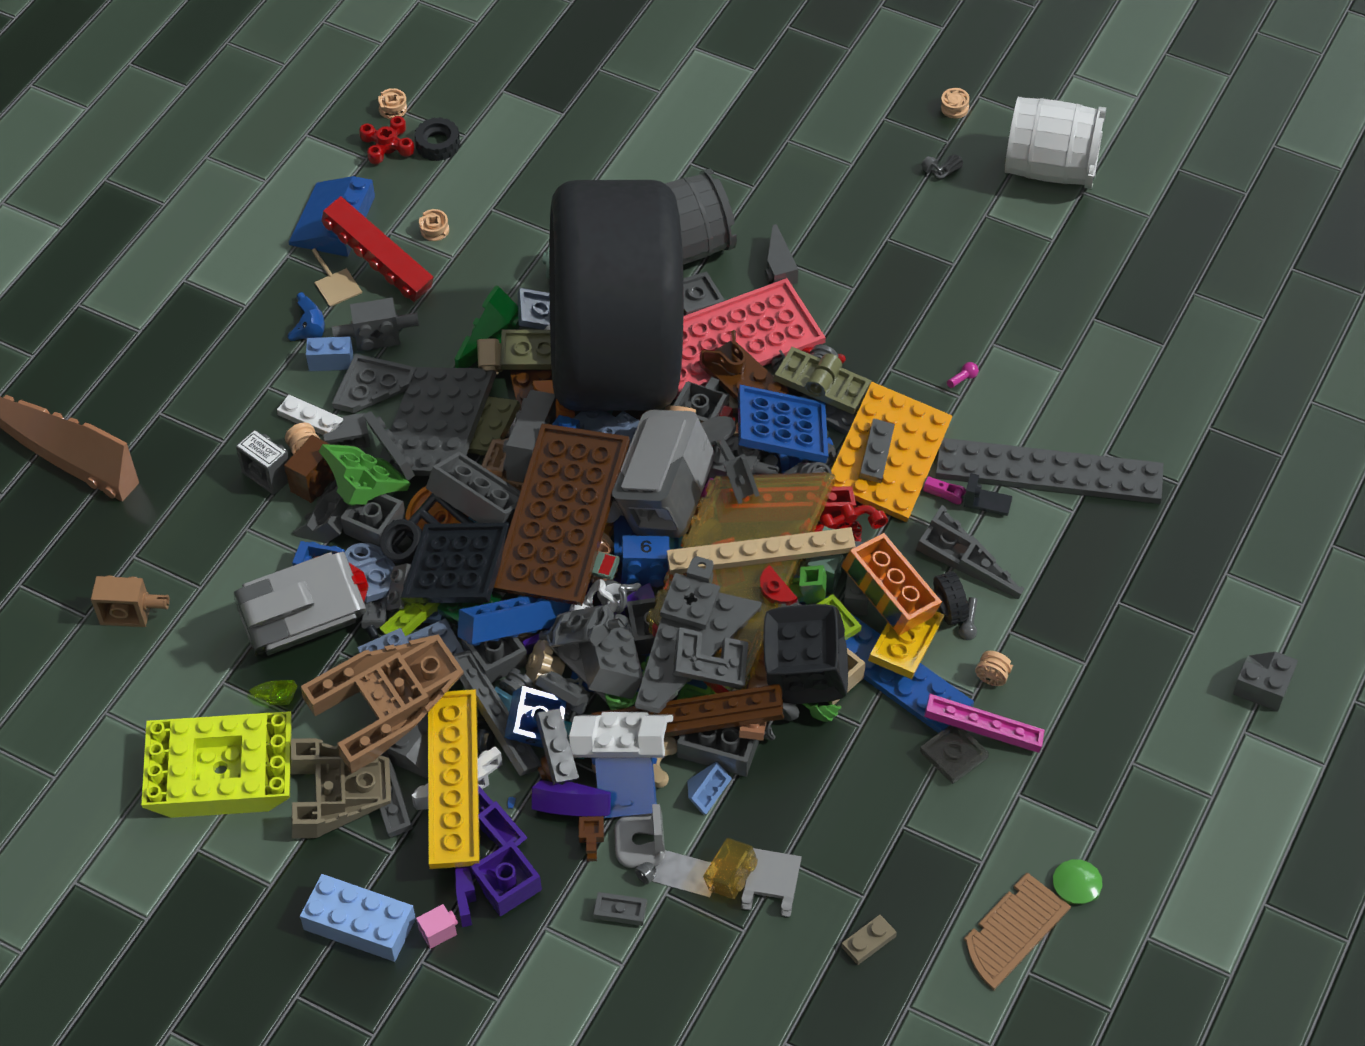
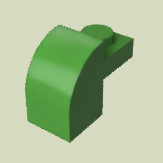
[782,565,827,605]

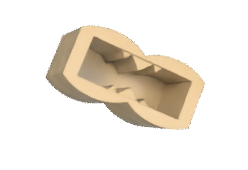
[477,339,503,375]

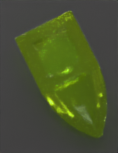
[249,680,298,705]

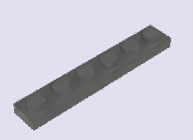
[453,650,541,776]

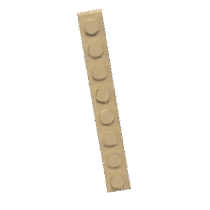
[667,527,856,575]

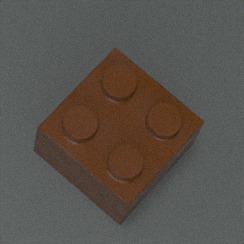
[284,435,335,503]

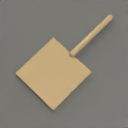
[312,248,362,307]

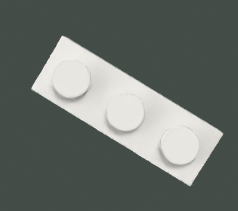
[277,395,343,435]

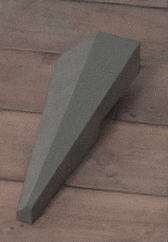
[293,446,367,543]
[916,505,1024,599]

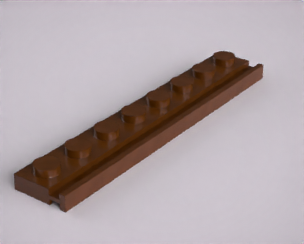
[592,684,784,738]

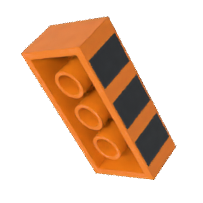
[842,533,942,635]

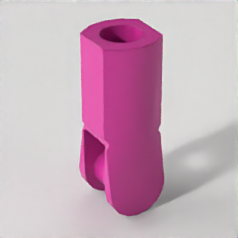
[923,476,966,504]

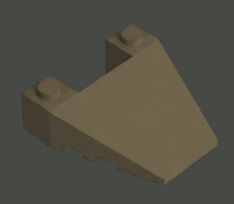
[290,738,391,838]

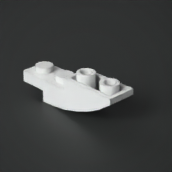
[412,747,503,810]

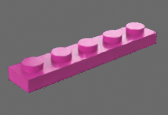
[924,694,1045,753]

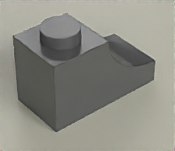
[323,413,371,448]

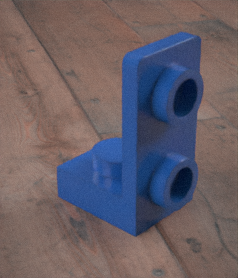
[292,541,345,566]

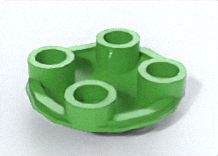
[1053,859,1102,905]

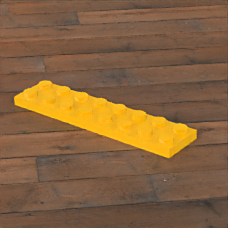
[428,689,480,869]

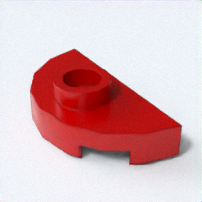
[760,565,798,606]

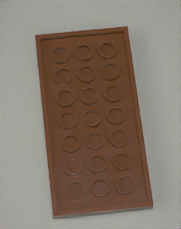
[493,423,630,606]

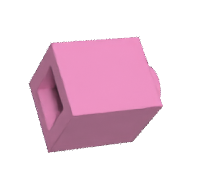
[416,904,458,949]

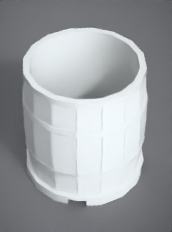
[1005,97,1106,189]

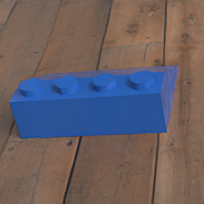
[289,176,375,257]

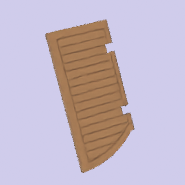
[964,873,1071,990]

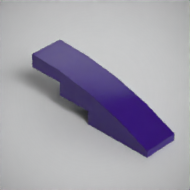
[456,866,476,927]

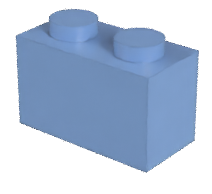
[306,337,353,371]

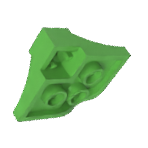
[319,444,410,506]

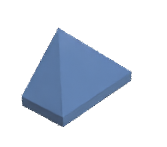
[687,762,732,815]

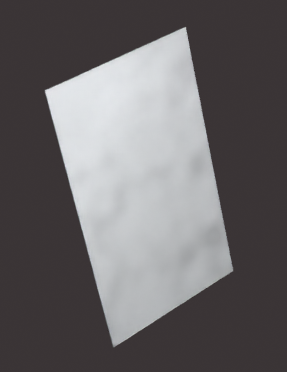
[652,850,721,897]

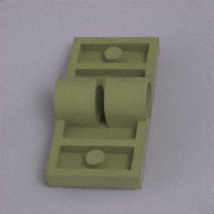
[773,347,872,415]

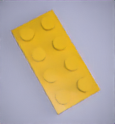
[868,611,945,679]

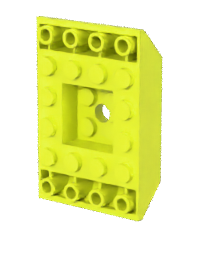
[141,711,292,818]

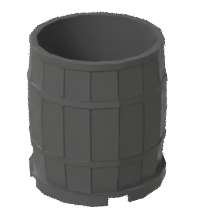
[664,168,737,264]

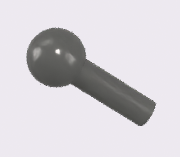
[958,597,978,640]

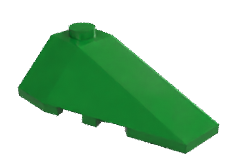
[455,285,520,368]

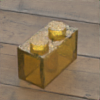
[703,838,758,899]

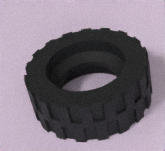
[414,117,460,161]
[933,571,969,625]

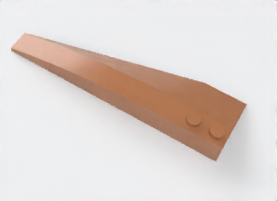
[0,395,139,502]

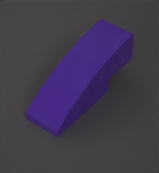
[532,780,611,816]
[478,785,527,848]

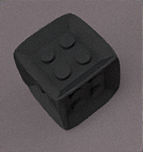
[763,604,848,704]

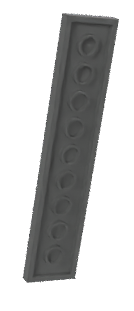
[936,438,1164,504]

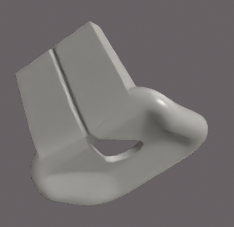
[614,804,665,868]

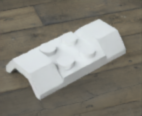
[569,712,673,758]

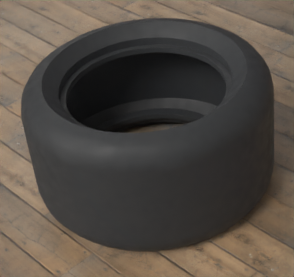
[549,180,684,411]

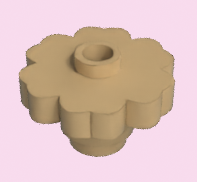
[526,640,565,687]

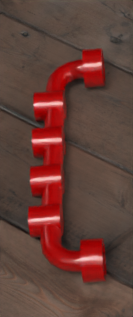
[764,504,888,575]

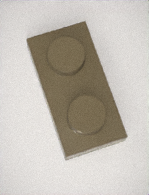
[841,915,897,965]

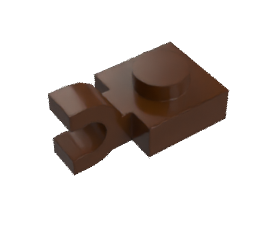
[579,816,604,861]

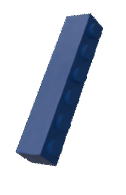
[458,595,586,645]

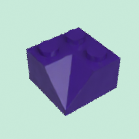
[471,840,542,917]

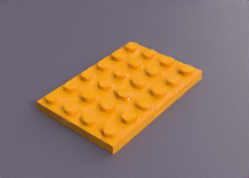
[830,382,953,522]

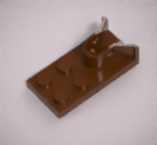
[700,330,790,406]

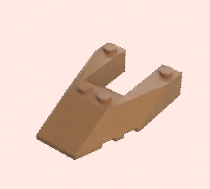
[301,634,464,773]

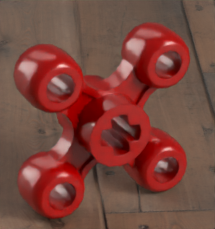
[359,116,414,165]

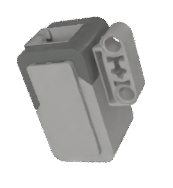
[606,410,715,538]
[234,552,369,656]

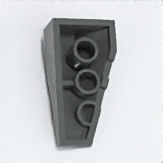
[387,713,428,779]

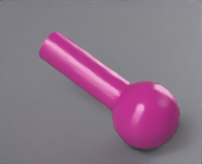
[947,362,979,388]

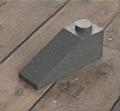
[765,224,799,285]

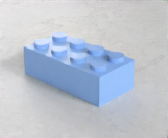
[300,874,416,962]

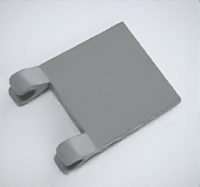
[741,848,802,917]

